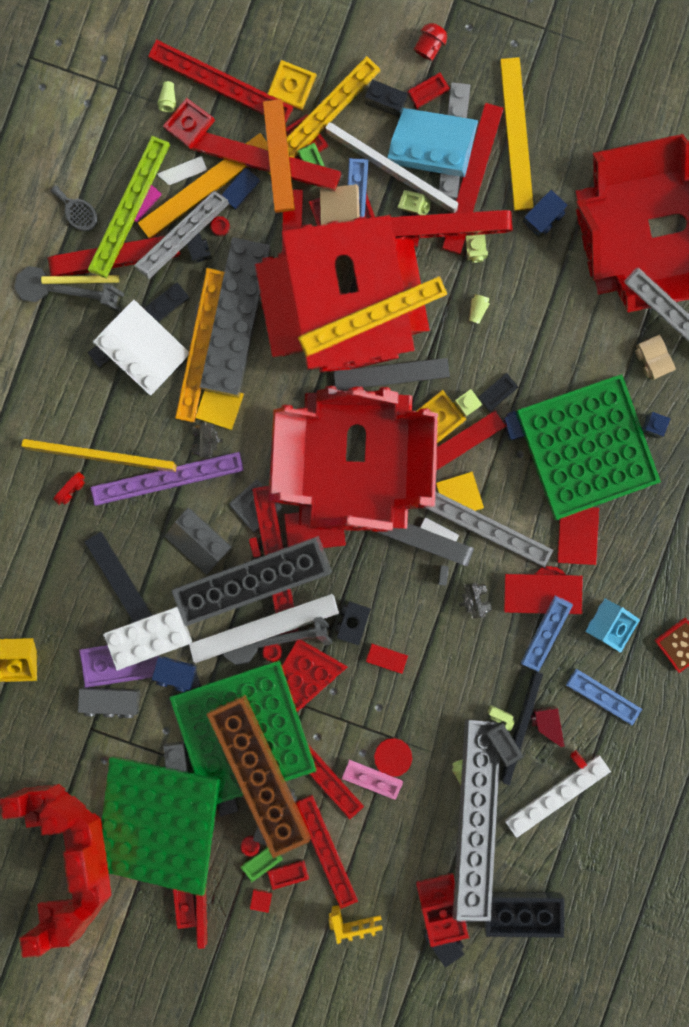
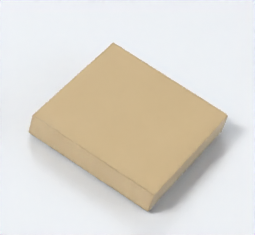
[320,184,359,225]

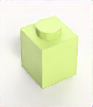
[454,389,482,417]

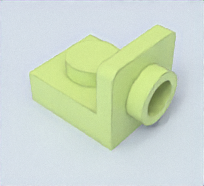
[398,190,431,215]
[465,234,488,263]
[488,705,515,731]

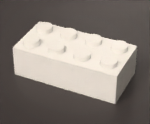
[104,607,192,670]

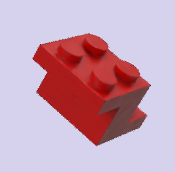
[416,873,469,947]

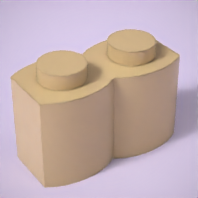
[635,335,676,381]

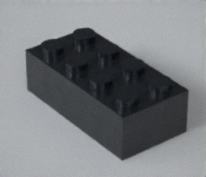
[484,892,564,938]

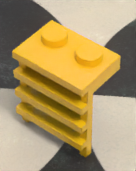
[328,905,383,944]

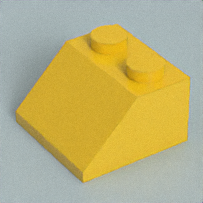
[0,638,37,682]

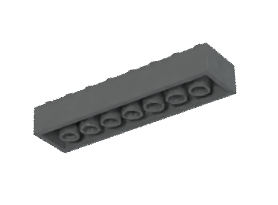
[200,237,271,398]
[171,536,332,626]

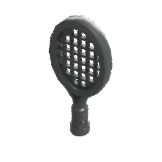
[51,185,98,232]

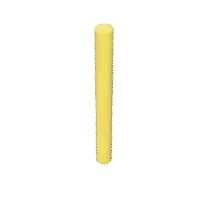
[41,275,119,284]

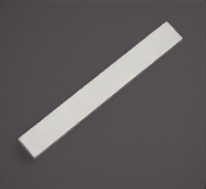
[326,122,458,213]
[189,594,339,663]

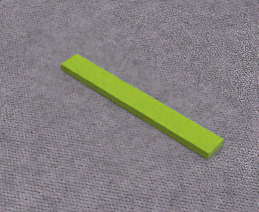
[88,136,170,279]

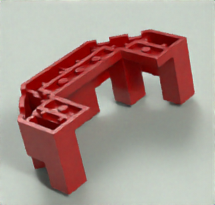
[0,784,112,958]

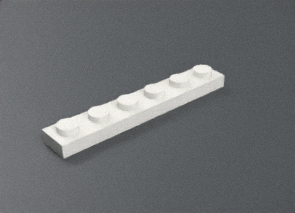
[505,755,611,838]

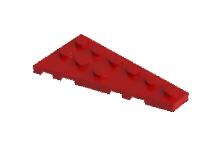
[282,640,348,712]

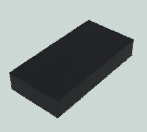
[477,373,519,412]

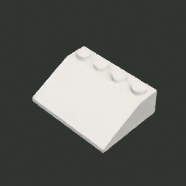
[93,300,189,395]

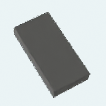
[486,723,523,766]

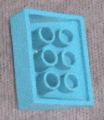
[388,108,478,177]

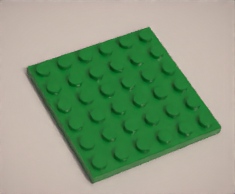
[515,374,661,520]
[169,660,317,804]
[101,756,220,896]

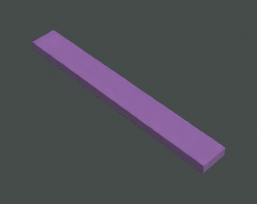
[90,452,244,506]

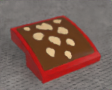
[654,617,689,673]

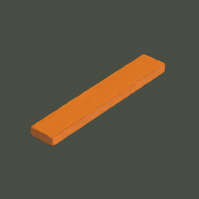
[263,99,295,213]

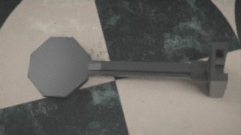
[14,266,124,312]
[223,617,332,665]

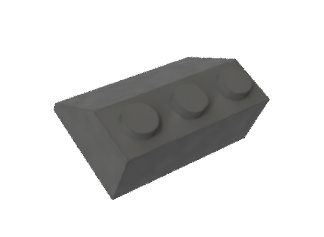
[165,508,232,575]

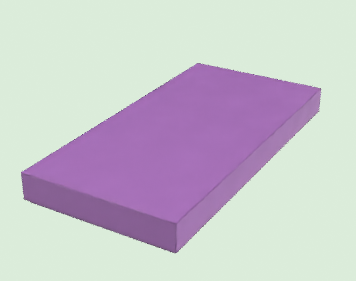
[79,645,159,688]

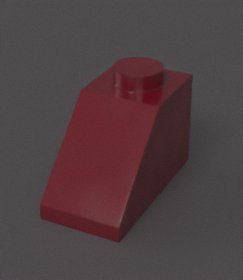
[531,706,565,747]

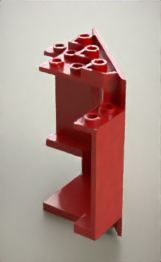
[575,134,689,313]
[255,215,430,372]
[269,386,438,532]

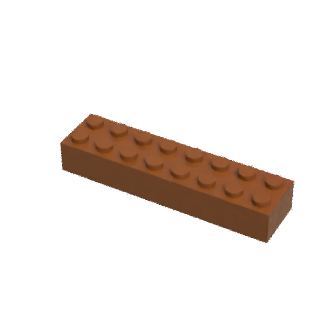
[207,695,310,858]

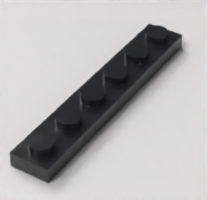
[87,282,190,368]

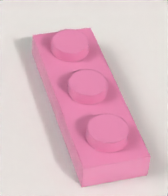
[342,760,403,800]

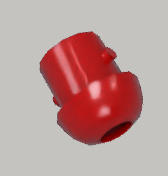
[413,23,447,61]

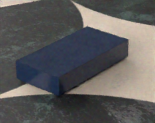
[222,168,260,210]

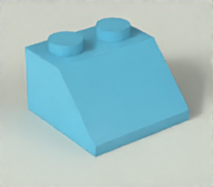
[585,599,640,652]

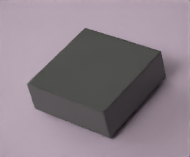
[438,565,449,585]

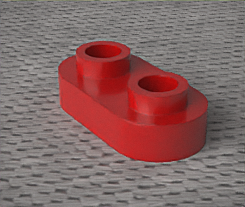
[53,472,85,505]

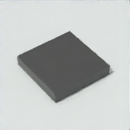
[229,479,282,533]

